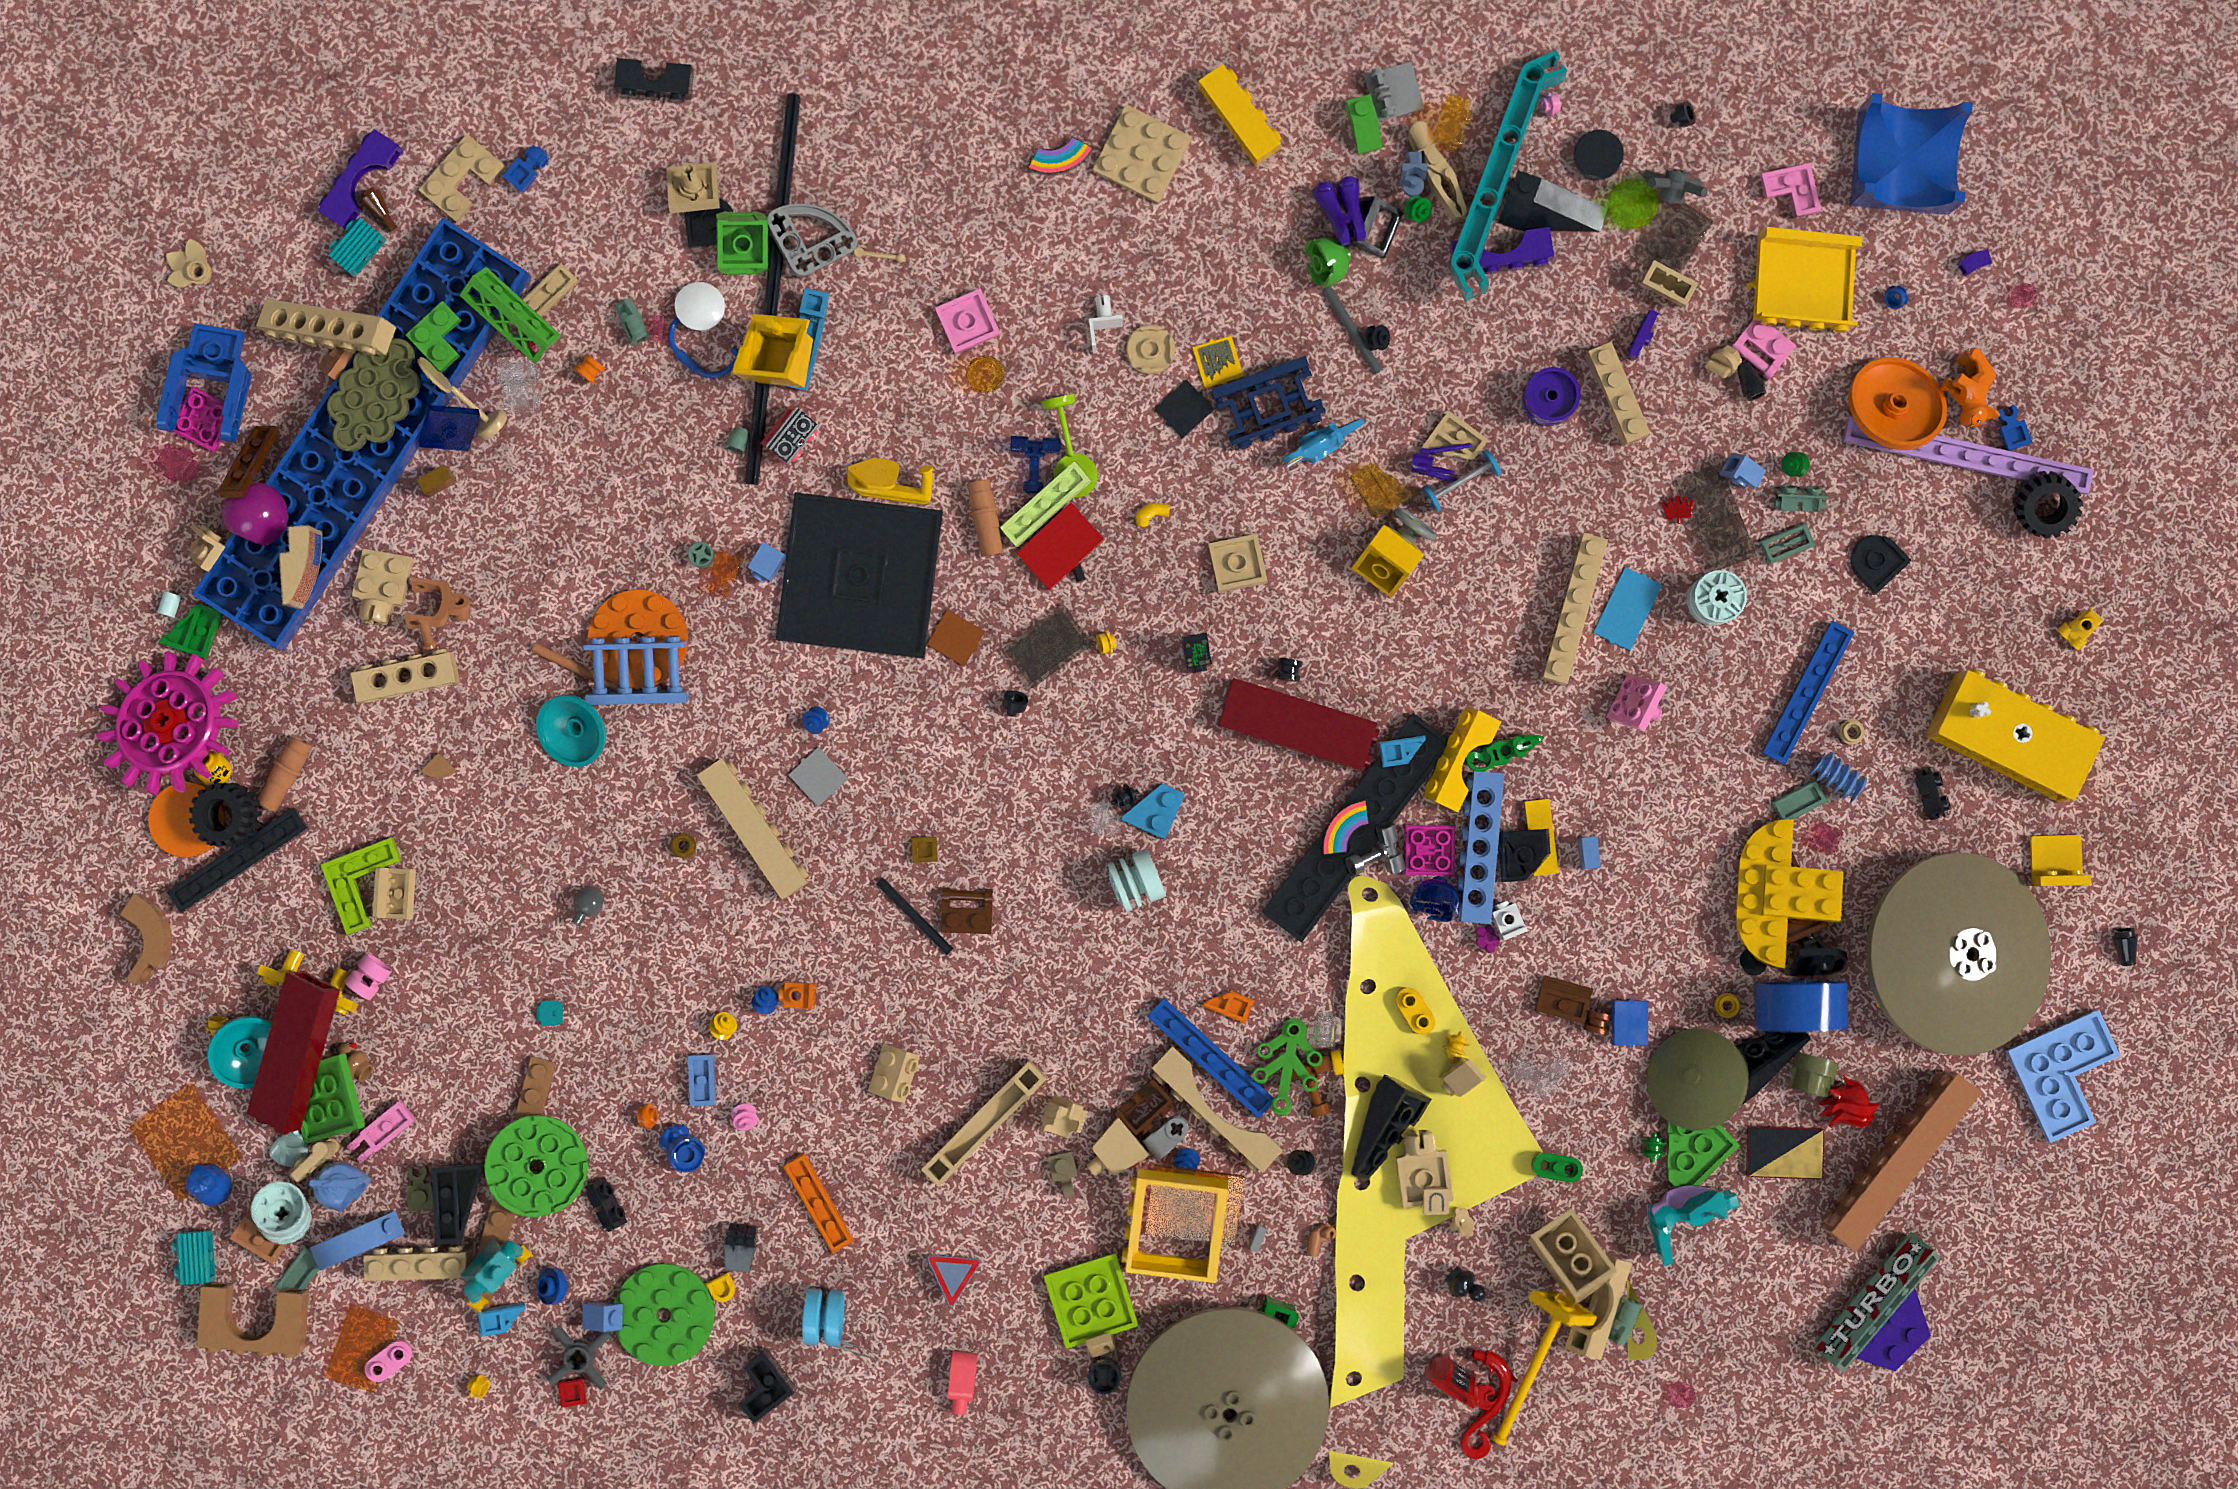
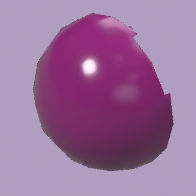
[222,482,289,546]

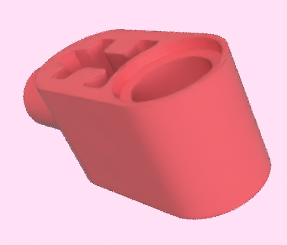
[947,1351,978,1415]

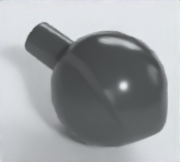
[571,886,604,927]

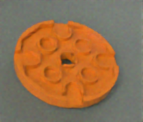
[588,589,688,689]

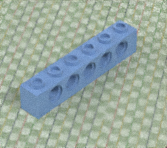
[1455,771,1504,924]

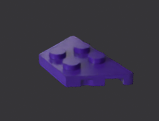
[1856,1289,1931,1372]

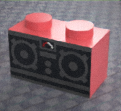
[760,404,819,465]

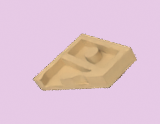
[1420,410,1489,460]

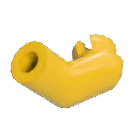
[1135,503,1170,527]

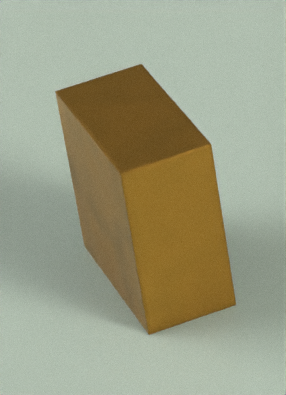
[416,464,457,497]

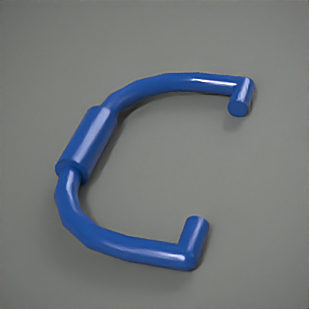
[668,316,738,378]

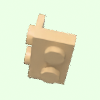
[372,867,416,920]
[868,1043,920,1103]

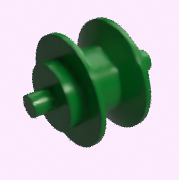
[1404,196,1432,223]
[1781,452,1810,477]
[1640,1132,1667,1163]

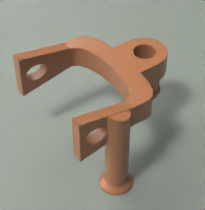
[405,577,471,650]

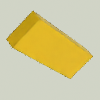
[1524,799,1559,876]

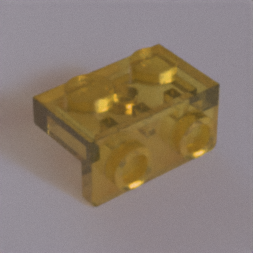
[1433,93,1473,154]

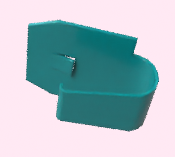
[536,1000,563,1026]

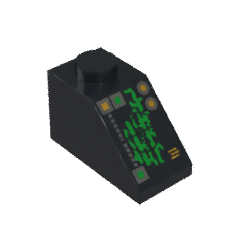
[1181,632,1212,674]

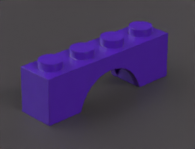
[318,129,404,230]
[1449,227,1554,274]

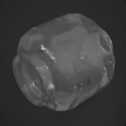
[1308,1011,1342,1048]

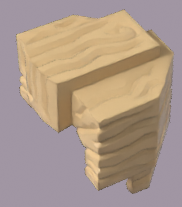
[1040,1095,1088,1138]

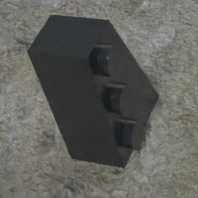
[432,1162,485,1245]

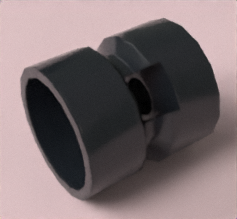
[1088,1356,1121,1395]

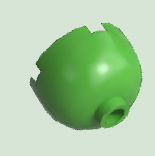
[1304,237,1351,288]

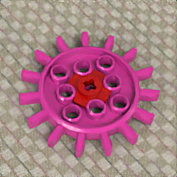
[97,651,239,796]

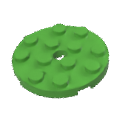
[485,1115,588,1217]
[615,1264,715,1366]

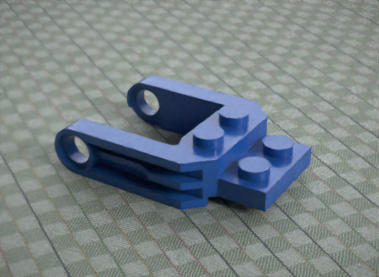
[156,323,252,442]

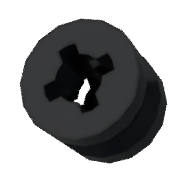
[1275,658,1303,682]

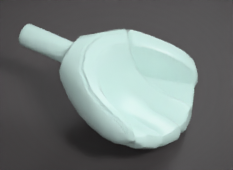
[269,1131,309,1167]

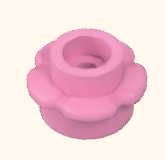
[1540,92,1561,116]

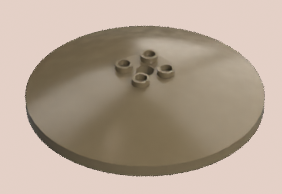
[1866,853,2051,1056]
[1126,1307,1329,1489]

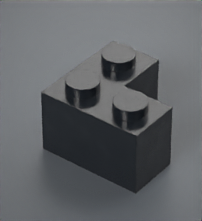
[738,1348,797,1425]

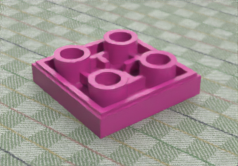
[173,386,224,453]
[1404,825,1455,876]

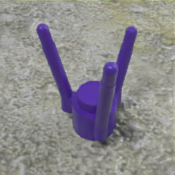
[1412,443,1472,482]

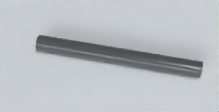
[1323,286,1383,375]

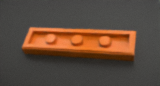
[783,1153,855,1254]

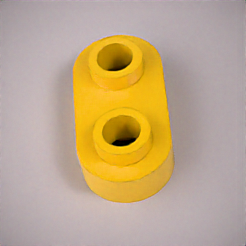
[1395,988,1435,1035]

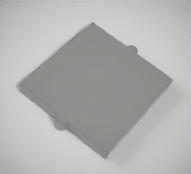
[789,747,848,807]

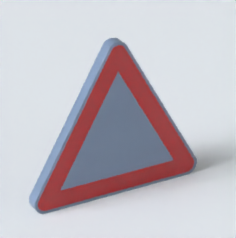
[926,1255,980,1307]

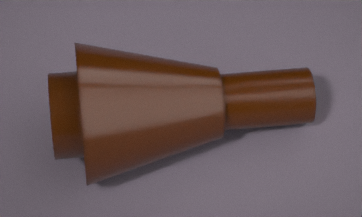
[359,187,398,233]

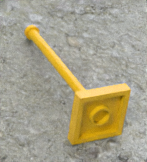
[1492,1290,1597,1446]

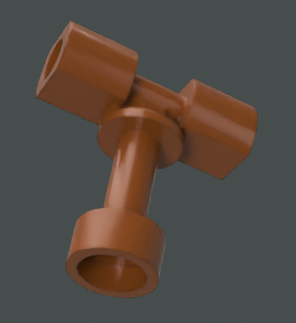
[1281,1054,1333,1118]

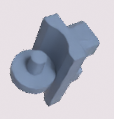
[1398,152,1428,197]

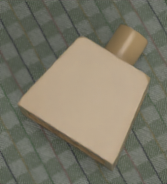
[1086,1116,1149,1177]

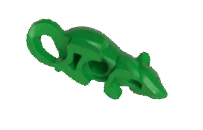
[1465,734,1544,772]

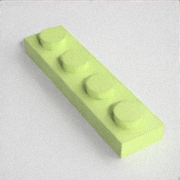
[1000,461,1092,547]

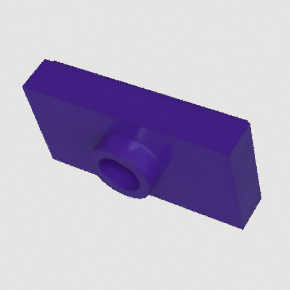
[1625,309,1659,362]

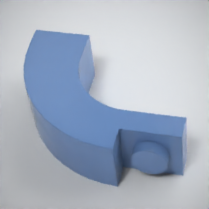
[310,1211,405,1271]

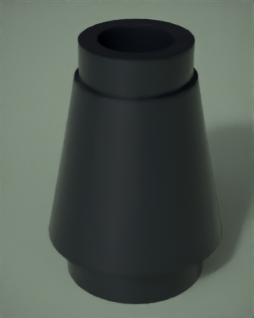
[1737,362,1767,401]
[2112,928,2138,966]

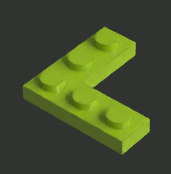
[321,838,402,935]

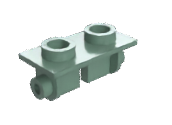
[1774,484,1829,512]

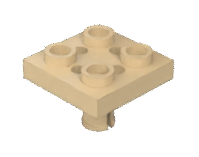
[666,162,720,214]

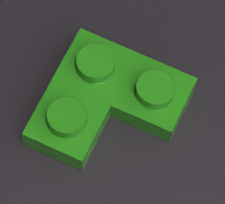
[406,301,462,373]

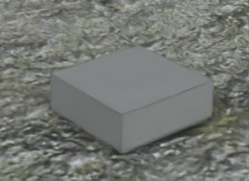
[1248,1224,1267,1253]

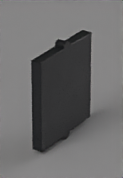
[1155,380,1214,439]

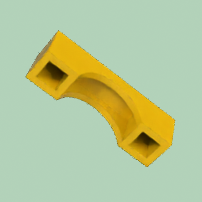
[1423,705,1501,812]

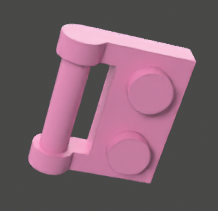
[1732,320,1796,380]

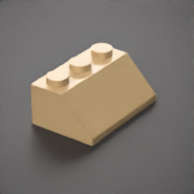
[1529,1208,1618,1305]

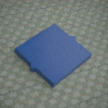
[1611,998,1648,1048]

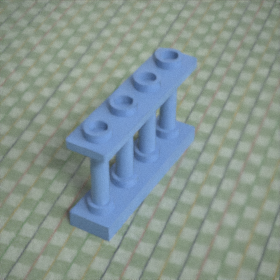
[583,635,690,705]

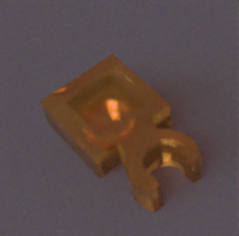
[709,551,743,598]

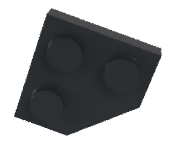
[1498,829,1551,882]

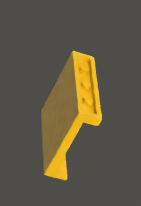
[1753,227,1863,333]

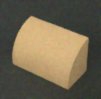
[1639,260,1698,307]

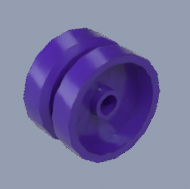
[1521,367,1581,427]

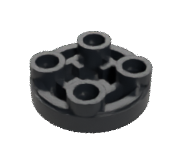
[1573,129,1624,181]

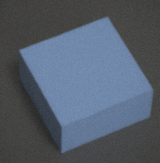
[1577,836,1601,870]

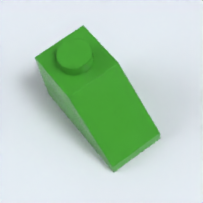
[1345,94,1382,155]

